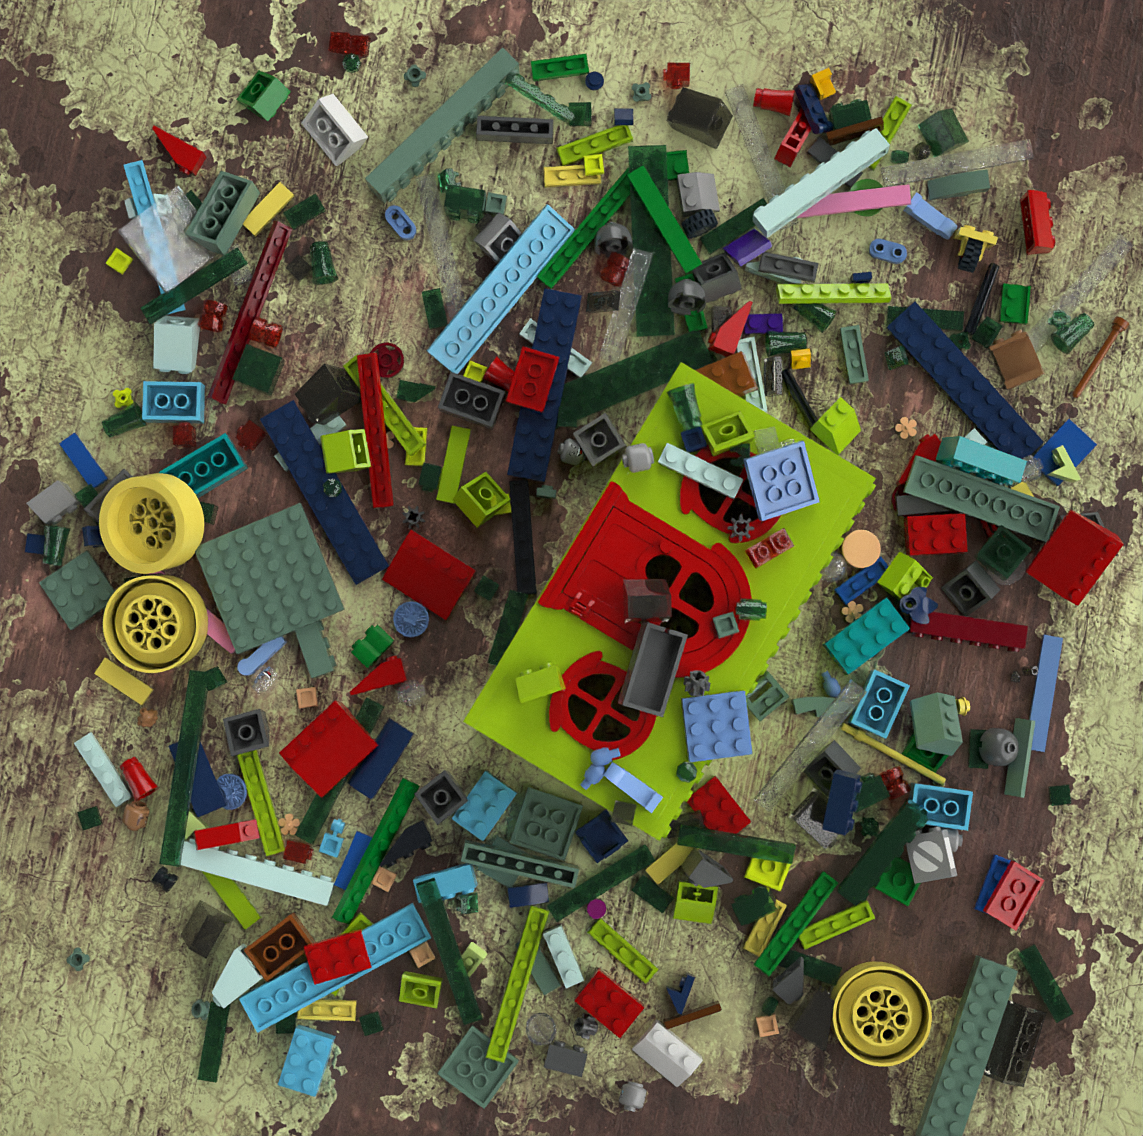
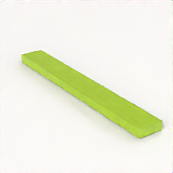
[485,905,549,1063]

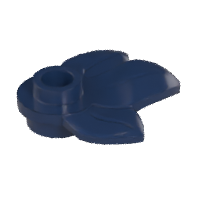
[899,587,938,624]

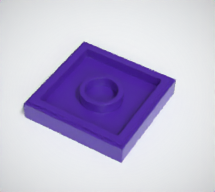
[723,228,772,267]

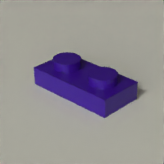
[744,313,783,335]

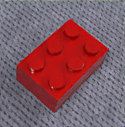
[904,513,968,557]
[574,968,645,1038]

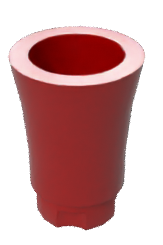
[753,88,795,117]
[483,357,515,392]
[119,757,159,802]

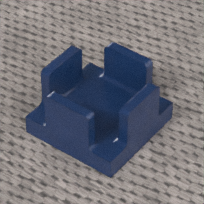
[575,809,629,863]

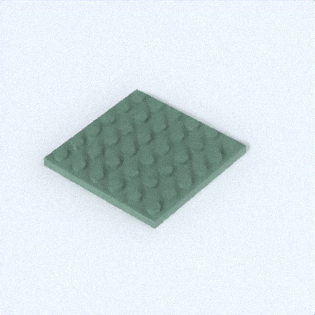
[195,503,345,654]

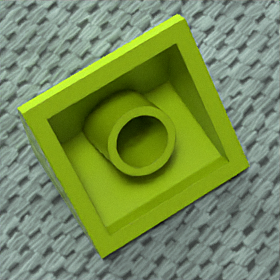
[701,411,755,456]
[399,971,443,1008]

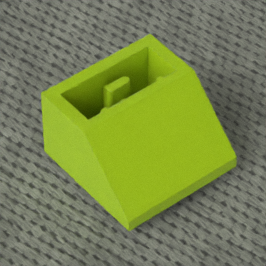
[320,429,371,474]
[877,552,933,608]
[673,880,718,924]

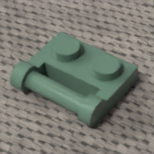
[746,671,789,722]

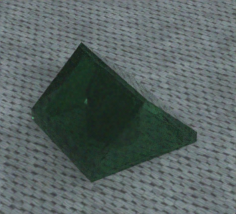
[918,108,969,159]

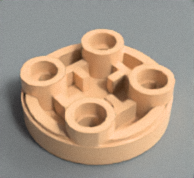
[841,530,881,568]

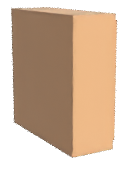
[296,687,318,709]
[371,867,397,892]
[409,941,435,968]
[756,1013,779,1037]

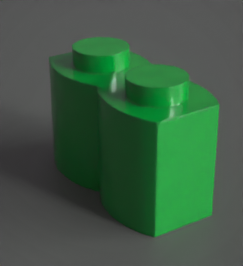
[351,624,395,669]

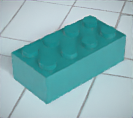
[159,433,248,498]
[936,436,1027,486]
[822,598,910,675]

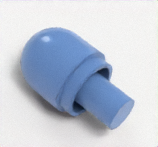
[821,671,841,697]
[590,747,621,766]
[580,764,606,790]

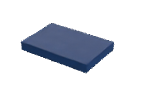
[1029,419,1097,486]

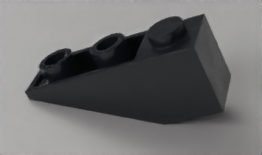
[380,819,434,868]

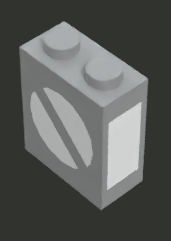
[905,827,957,884]

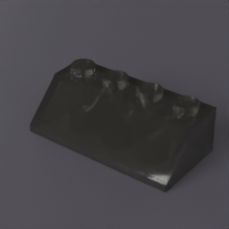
[984,1000,1047,1087]

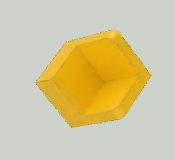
[810,68,836,101]

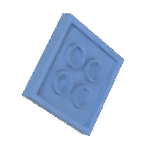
[743,441,820,521]
[681,690,753,762]

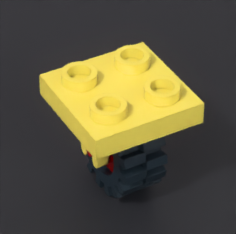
[953,225,998,273]

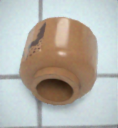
[122,801,150,831]

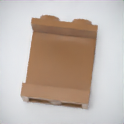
[990,330,1045,390]

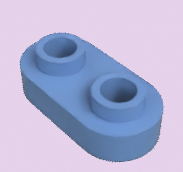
[385,205,416,240]
[869,239,907,264]

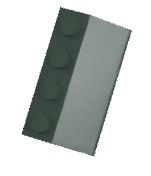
[185,171,260,256]

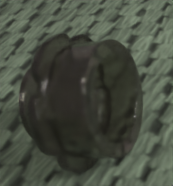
[913,142,931,160]

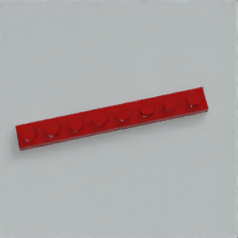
[357,353,394,508]

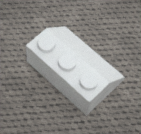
[301,94,368,166]
[632,1019,703,1087]

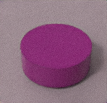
[587,899,606,919]

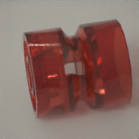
[599,252,633,287]
[198,300,228,333]
[249,316,283,349]
[877,765,912,801]

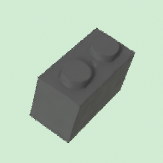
[544,1040,588,1077]

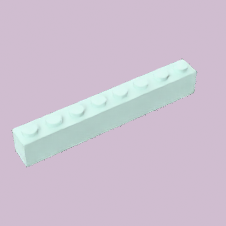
[753,128,890,238]
[177,838,335,906]

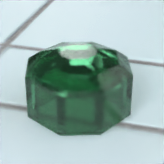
[342,53,361,73]
[890,150,909,165]
[323,479,342,497]
[676,761,697,783]
[762,996,779,1016]

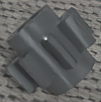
[402,506,426,529]
[727,515,754,542]
[683,670,711,697]
[574,1013,598,1039]

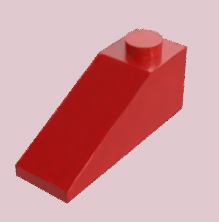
[774,109,811,168]
[152,125,206,176]
[708,301,753,357]
[896,434,941,486]
[350,655,408,696]
[193,819,259,850]

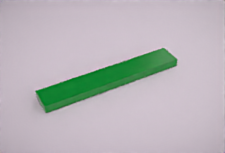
[627,165,702,274]
[753,871,838,977]

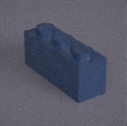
[822,769,862,836]

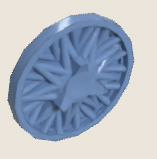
[393,601,429,637]
[216,774,247,810]

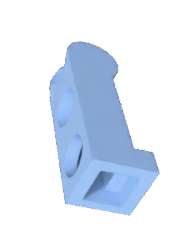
[904,192,957,239]
[237,636,287,676]
[603,762,663,813]

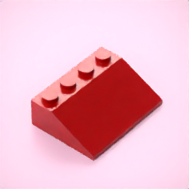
[1026,509,1124,606]
[382,530,477,620]
[279,700,378,798]

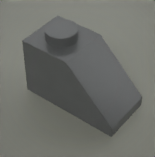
[772,957,804,1005]

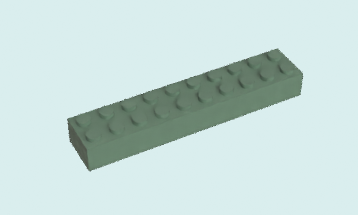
[365,48,520,204]
[915,955,1018,1136]

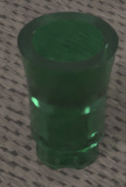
[310,241,339,285]
[794,303,838,333]
[1051,313,1095,354]
[765,330,807,357]
[666,383,702,431]
[101,402,147,438]
[43,525,71,566]

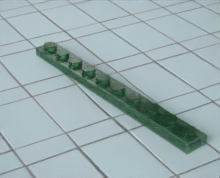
[159,670,211,867]

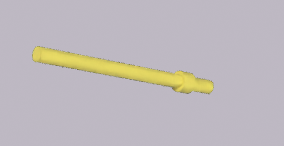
[841,723,946,785]

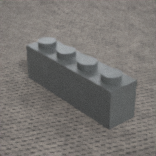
[476,116,554,144]

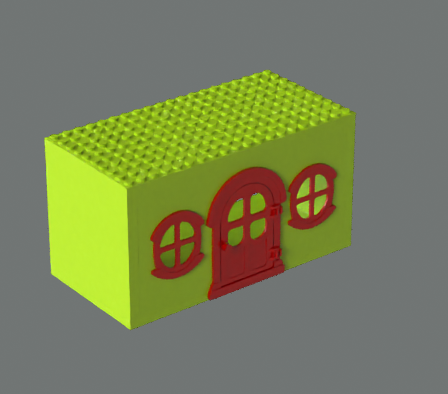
[463,362,876,841]

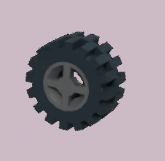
[681,209,718,239]

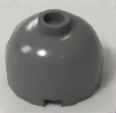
[595,222,633,258]
[668,279,706,315]
[979,728,1019,766]

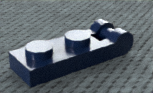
[794,84,833,134]

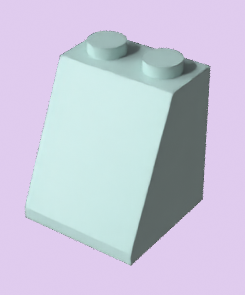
[153,315,201,374]
[212,943,263,1009]

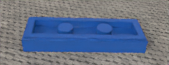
[59,433,108,490]
[834,556,889,605]
[334,831,372,890]
[974,854,1011,914]

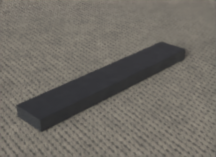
[509,480,537,595]

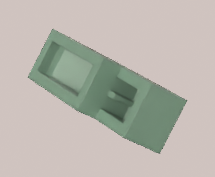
[927,169,990,200]
[791,697,855,717]

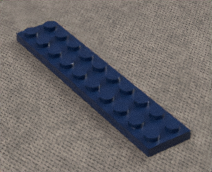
[507,288,582,482]
[886,302,1044,460]
[260,400,389,585]

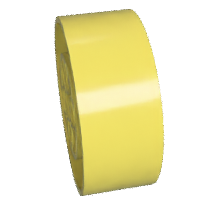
[99,473,204,574]
[103,574,208,673]
[828,961,932,1066]

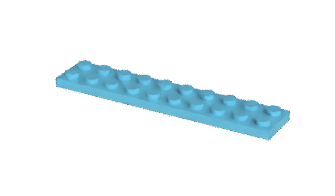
[426,204,575,374]
[239,903,431,1033]

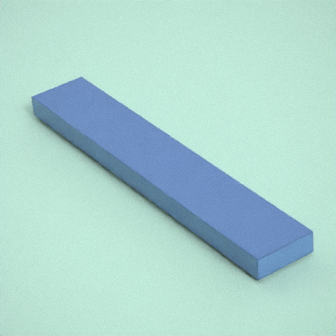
[1029,635,1063,752]

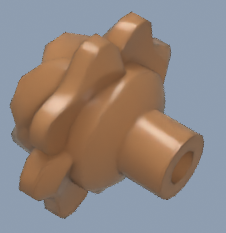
[137,708,158,727]

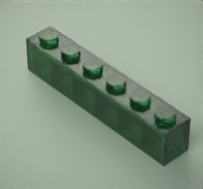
[837,798,928,906]

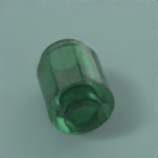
[735,598,767,621]

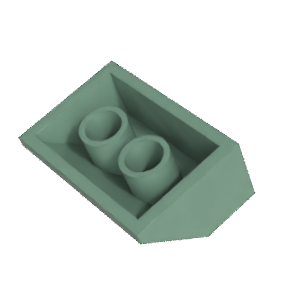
[910,692,963,756]

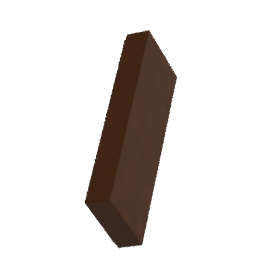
[826,116,884,146]
[663,1001,722,1029]

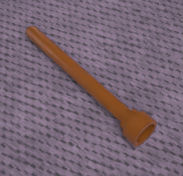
[1072,316,1129,398]

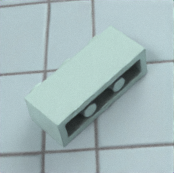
[543,924,584,988]

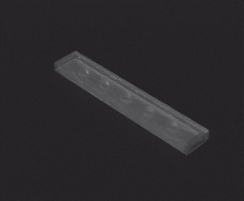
[599,248,653,364]

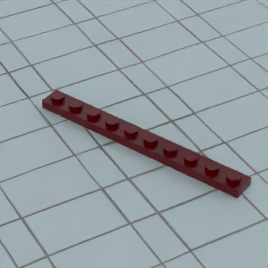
[207,221,292,405]

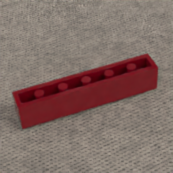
[907,612,1028,652]

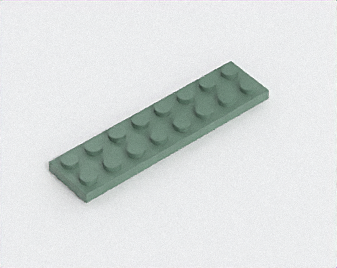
[903,456,1060,543]

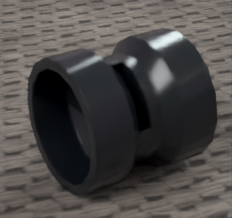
[151,866,179,893]

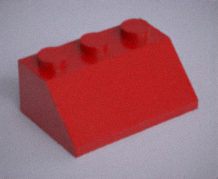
[1020,190,1056,255]

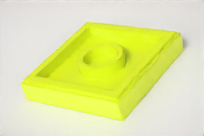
[744,841,794,891]

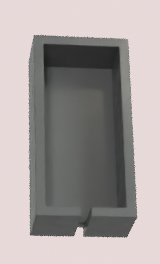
[618,622,688,717]

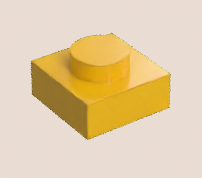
[791,348,811,369]

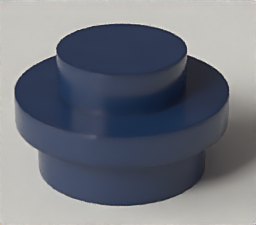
[585,71,604,91]

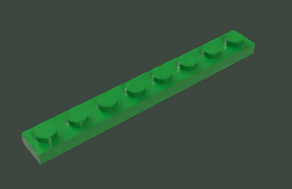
[537,162,640,290]
[332,778,420,924]

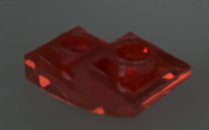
[328,32,371,57]
[745,528,794,569]

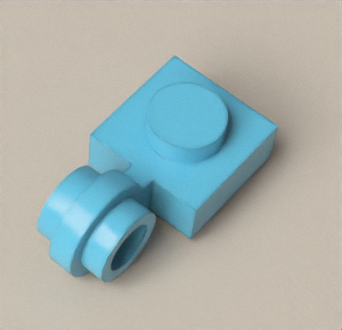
[319,819,345,858]

